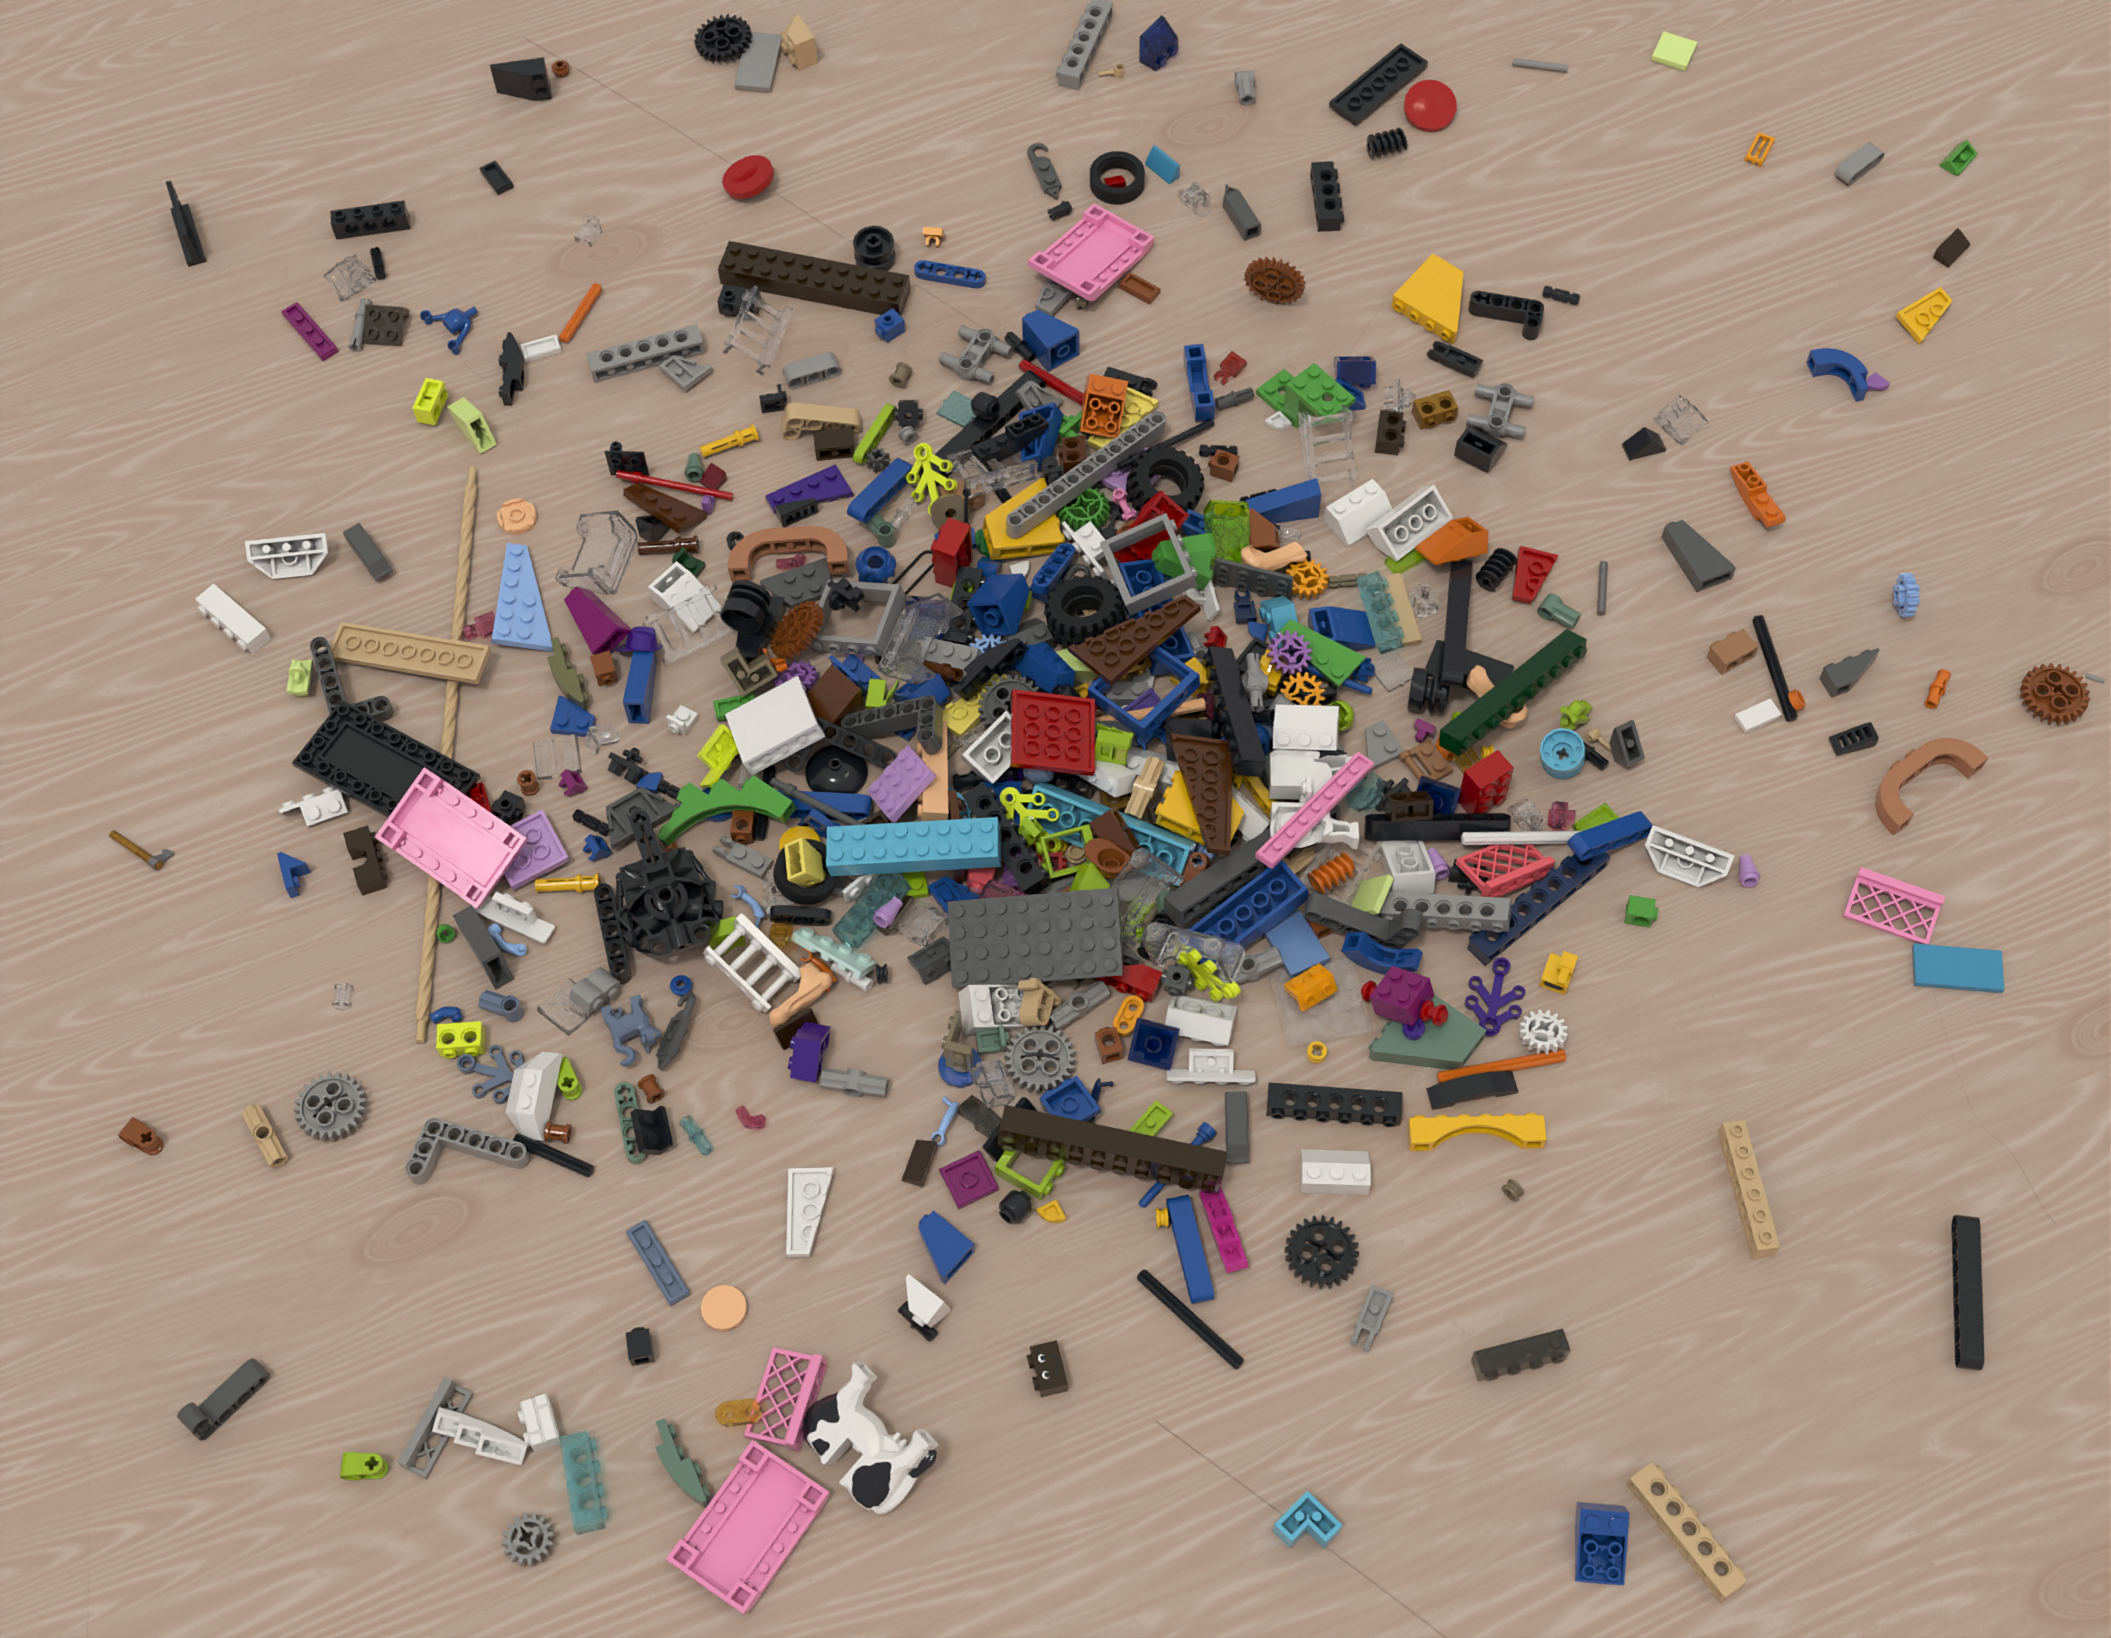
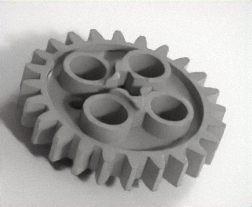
[1004,1025,1076,1094]
[293,1071,368,1142]

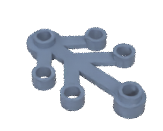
[457,1045,524,1104]

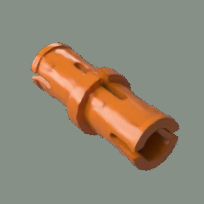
[1924,669,1951,709]

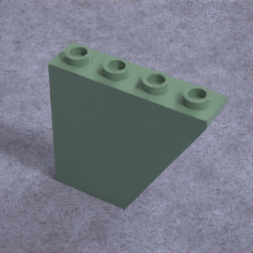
[1369,995,1487,1070]

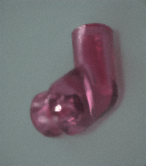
[776,553,806,569]
[735,1106,766,1130]

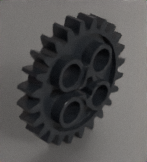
[694,14,752,63]
[1284,1215,1359,1289]

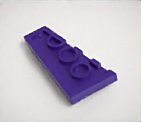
[765,464,854,514]

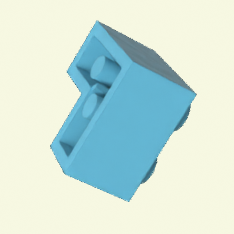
[1259,596,1298,648]
[1273,1491,1343,1549]

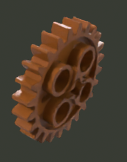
[1244,257,1306,305]
[770,600,825,660]
[2020,663,2090,725]

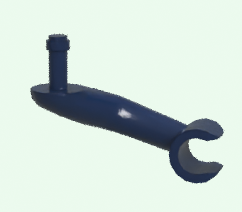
[1091,1078,1114,1124]

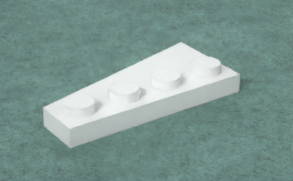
[786,1167,834,1257]

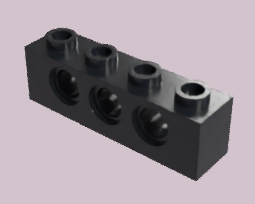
[1310,161,1344,232]
[330,200,410,240]
[942,565,987,646]

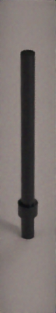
[1117,419,1214,471]

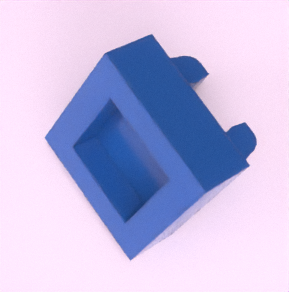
[583,834,612,862]

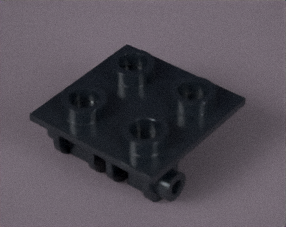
[605,441,650,476]

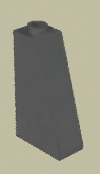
[1661,520,1736,593]
[453,905,514,989]

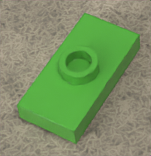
[713,693,755,722]

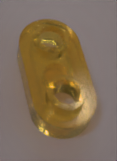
[769,923,793,948]
[715,1398,762,1427]

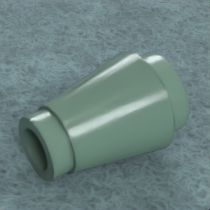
[684,453,704,482]

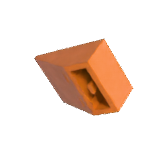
[1080,374,1128,439]
[1415,517,1489,565]

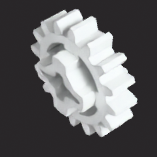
[1519,1009,1568,1055]

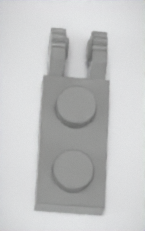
[712,836,773,880]
[1350,1284,1394,1352]

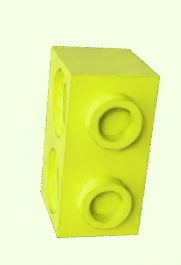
[412,378,449,426]
[436,1021,485,1059]

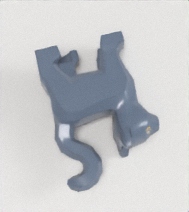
[600,994,662,1067]

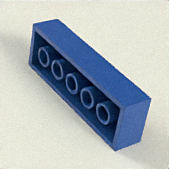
[1114,559,1195,676]
[1179,860,1309,974]

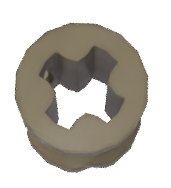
[889,362,912,388]

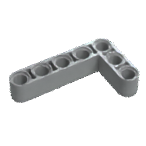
[405,1118,530,1185]

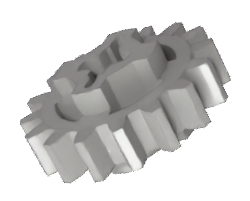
[501,1512,555,1567]

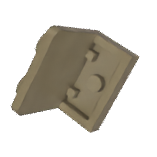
[941,1011,974,1073]

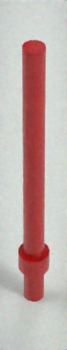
[616,470,733,501]

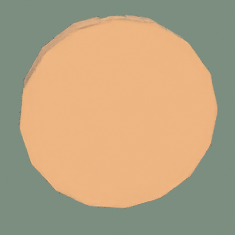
[497,498,537,535]
[701,1285,747,1332]

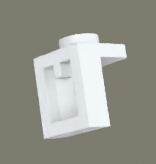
[666,705,699,736]

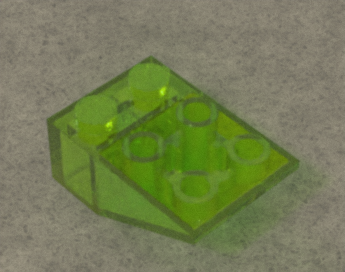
[1203,500,1250,565]

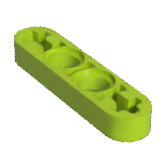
[853,403,897,465]

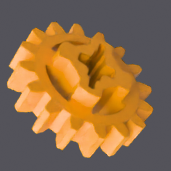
[1286,559,1329,600]
[1280,672,1326,705]

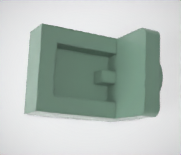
[975,1025,1009,1054]

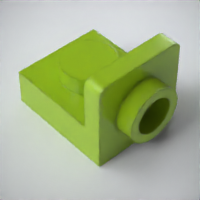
[1017,816,1046,845]

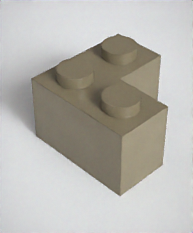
[720,647,778,697]

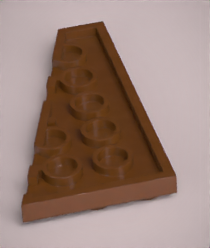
[1068,595,1201,686]

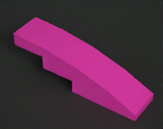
[1199,1187,1249,1273]

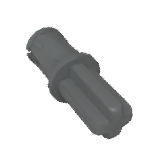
[1215,387,1254,410]

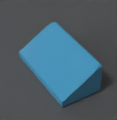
[1145,145,1180,184]

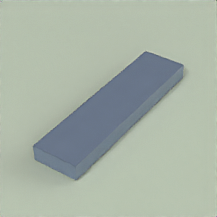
[626,1220,691,1307]

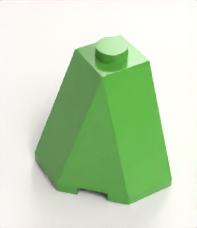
[1152,533,1216,590]

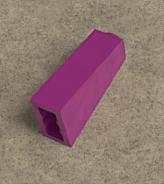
[564,587,631,654]

